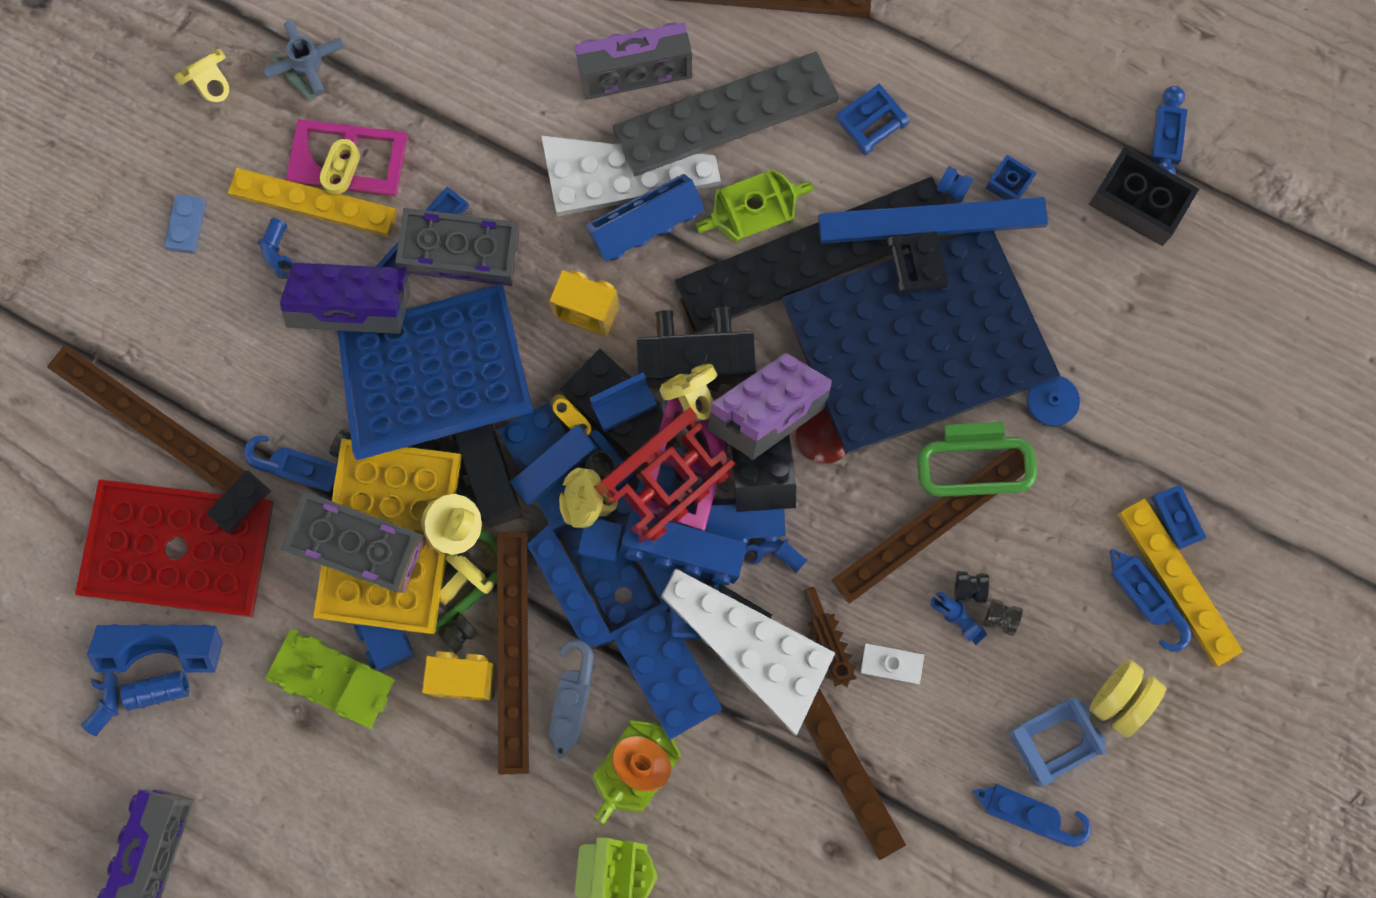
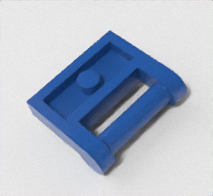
[835,83,910,156]

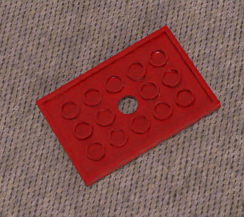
[75,479,274,618]

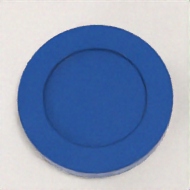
[1027,376,1080,427]

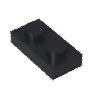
[206,470,271,534]

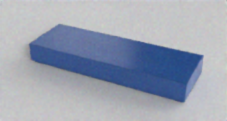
[510,425,597,506]

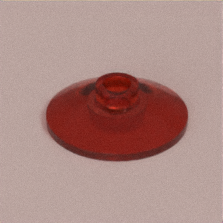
[796,408,846,464]

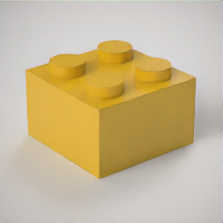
[549,270,619,338]
[422,651,496,702]

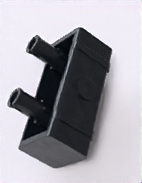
[636,307,756,389]

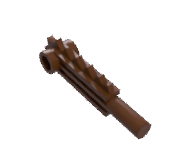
[804,587,857,688]

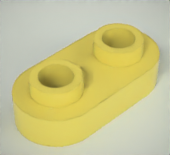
[320,139,360,195]

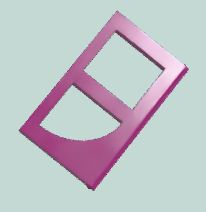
[286,119,408,196]
[642,399,728,531]

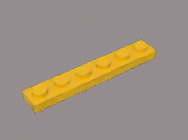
[228,168,398,238]
[1117,498,1244,667]

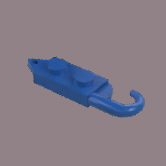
[244,435,337,494]
[1110,549,1191,652]
[972,784,1091,847]

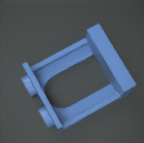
[1007,697,1107,787]

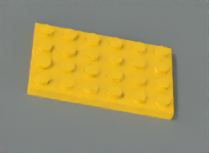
[313,439,462,634]

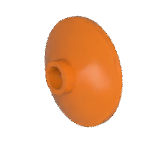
[612,736,671,792]

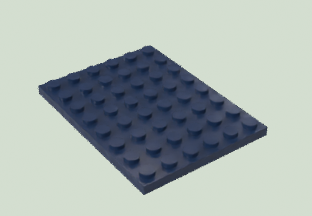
[781,231,1060,455]

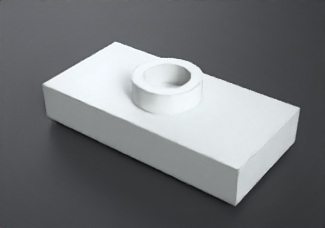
[860,644,925,685]

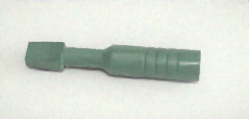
[269,54,316,101]

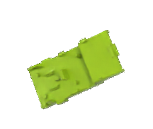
[265,629,396,729]

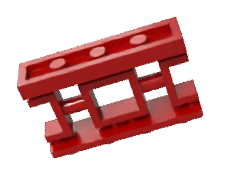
[594,407,735,543]

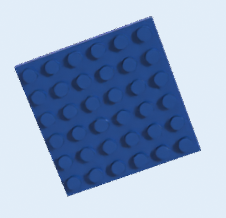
[337,284,534,460]

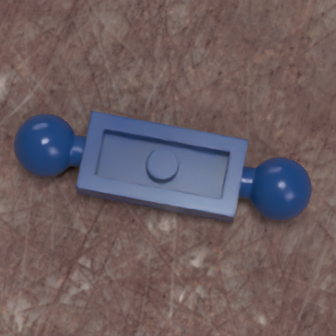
[1151,85,1188,175]

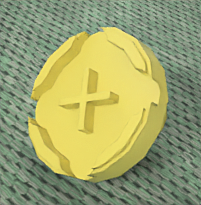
[174,48,229,103]
[659,364,717,421]
[559,468,618,528]
[421,494,482,555]
[440,554,494,605]

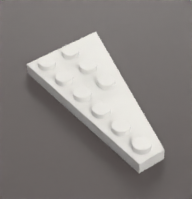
[541,136,721,217]
[661,569,835,735]

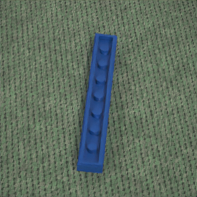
[818,197,1048,244]

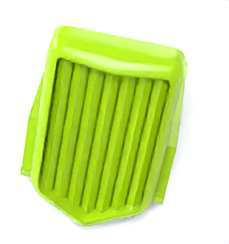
[575,837,658,898]

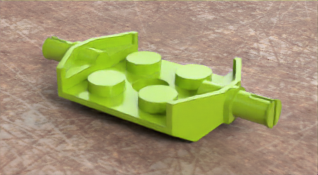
[695,169,814,245]
[592,720,681,826]

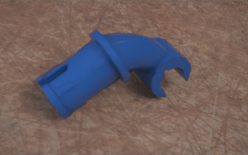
[258,218,292,279]
[744,539,808,574]
[931,592,988,646]
[81,672,119,737]

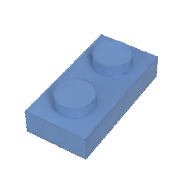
[164,195,206,254]

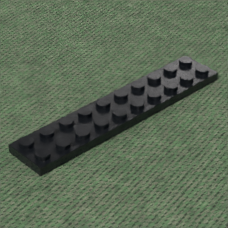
[675,176,945,333]

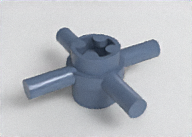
[263,20,345,96]

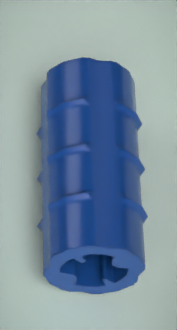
[120,671,190,711]

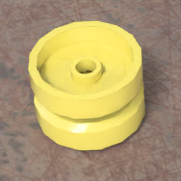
[1089,659,1167,738]

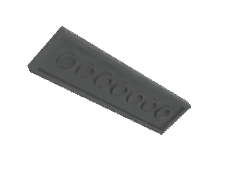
[613,51,839,177]

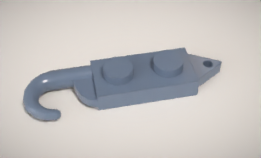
[548,640,594,759]

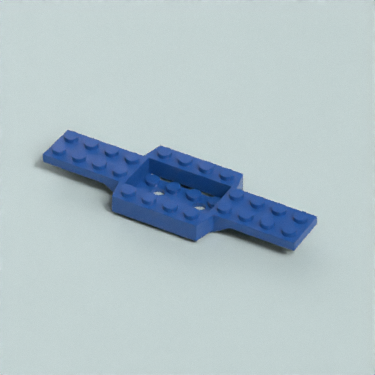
[498,402,723,740]

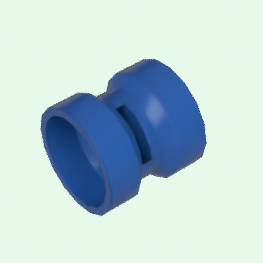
[936,166,974,203]

